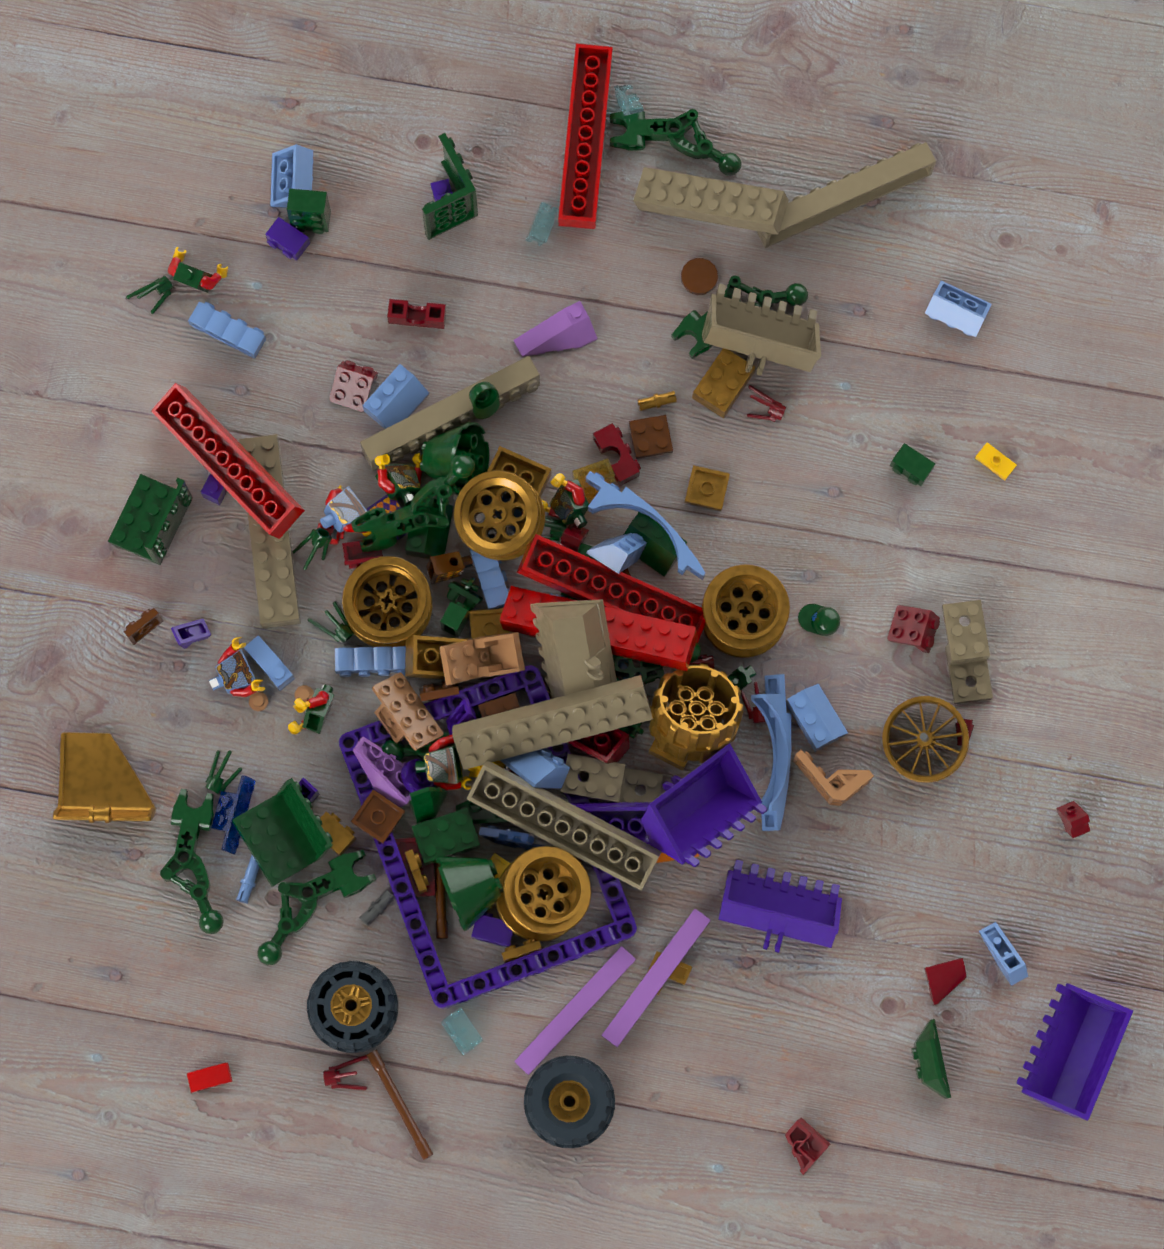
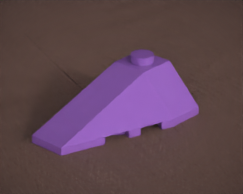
[514,301,597,357]
[353,737,421,807]

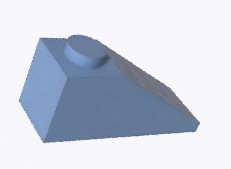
[244,635,295,691]
[979,922,1028,986]

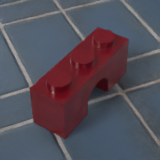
[387,299,446,329]
[593,423,641,487]

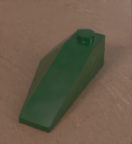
[409,787,448,824]

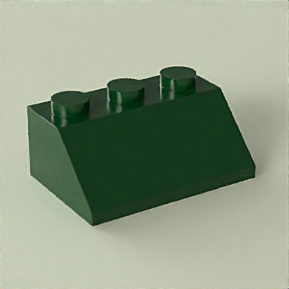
[405,498,454,559]
[623,512,687,577]

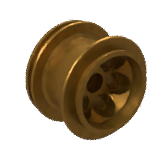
[454,470,545,561]
[702,564,790,658]
[496,846,591,941]

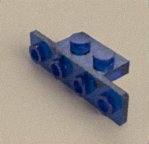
[211,775,256,855]

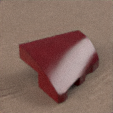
[924,958,967,1006]
[785,1117,831,1175]

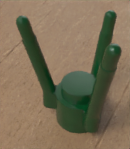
[126,275,173,314]
[544,516,567,541]
[292,528,332,570]
[308,601,354,643]
[205,750,242,794]

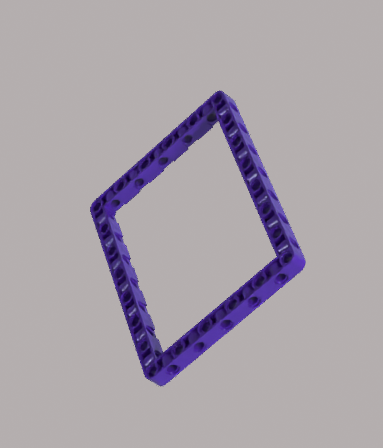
[339,665,637,1009]

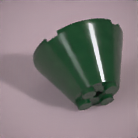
[420,422,490,495]
[436,856,504,932]

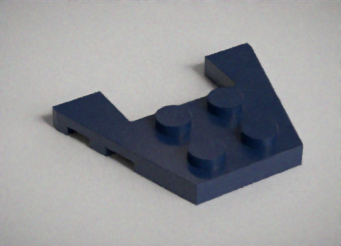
[479,825,544,851]

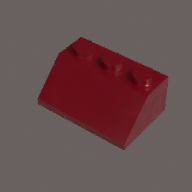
[568,729,630,764]

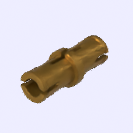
[637,391,677,411]

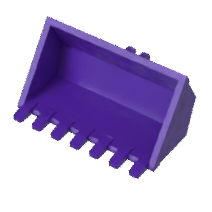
[641,743,767,867]
[718,860,842,953]
[1017,983,1134,1121]

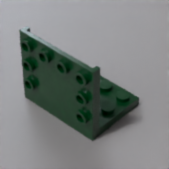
[422,133,478,240]
[108,474,193,565]
[232,778,333,887]

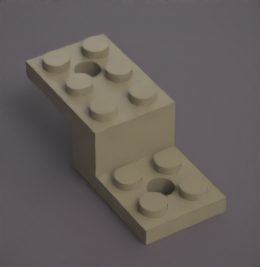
[942,600,993,704]
[561,754,663,803]

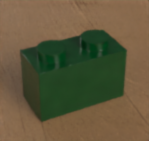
[890,443,936,486]
[440,602,469,638]

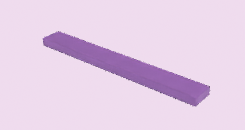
[601,909,711,1047]
[514,946,636,1075]

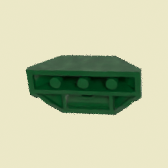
[911,1019,951,1099]

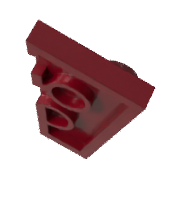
[395,838,435,897]

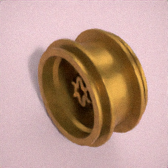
[342,556,433,647]

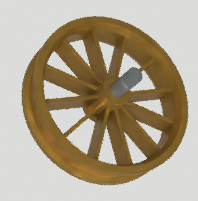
[882,696,969,783]

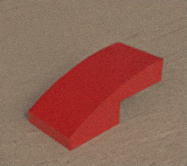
[187,1062,233,1093]

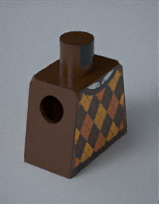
[426,551,473,585]

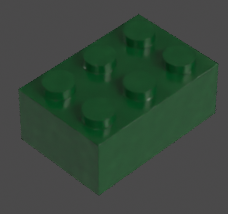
[287,188,331,234]
[412,808,480,866]

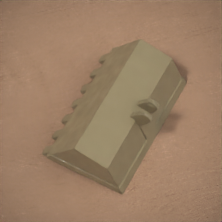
[702,284,821,376]
[530,599,617,699]

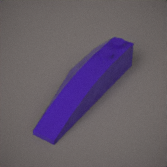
[573,802,651,845]

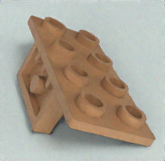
[372,672,444,751]

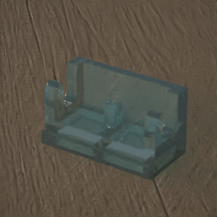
[614,85,644,116]
[525,202,559,246]
[441,1008,483,1055]

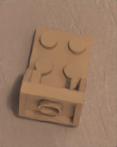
[439,632,525,685]
[792,749,874,806]

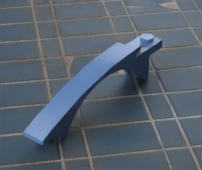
[586,471,705,580]
[751,674,791,831]

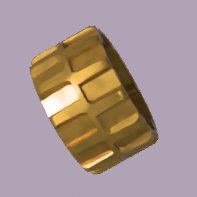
[649,664,744,763]

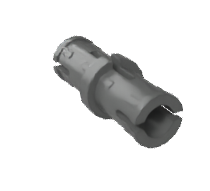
[359,889,395,926]

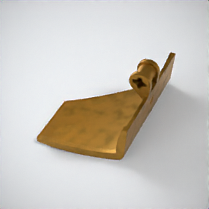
[53,732,156,823]

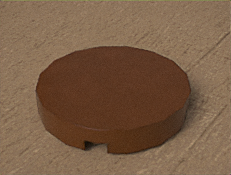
[681,258,718,295]

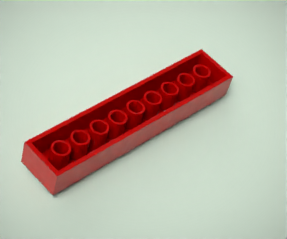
[558,43,613,229]
[151,383,305,539]
[517,534,706,643]
[500,586,698,671]

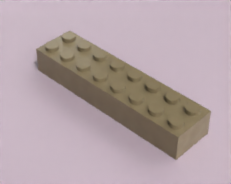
[633,167,789,235]

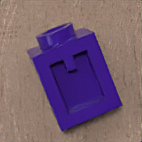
[430,179,453,202]

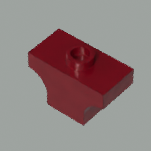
[560,523,589,552]
[1056,801,1090,838]

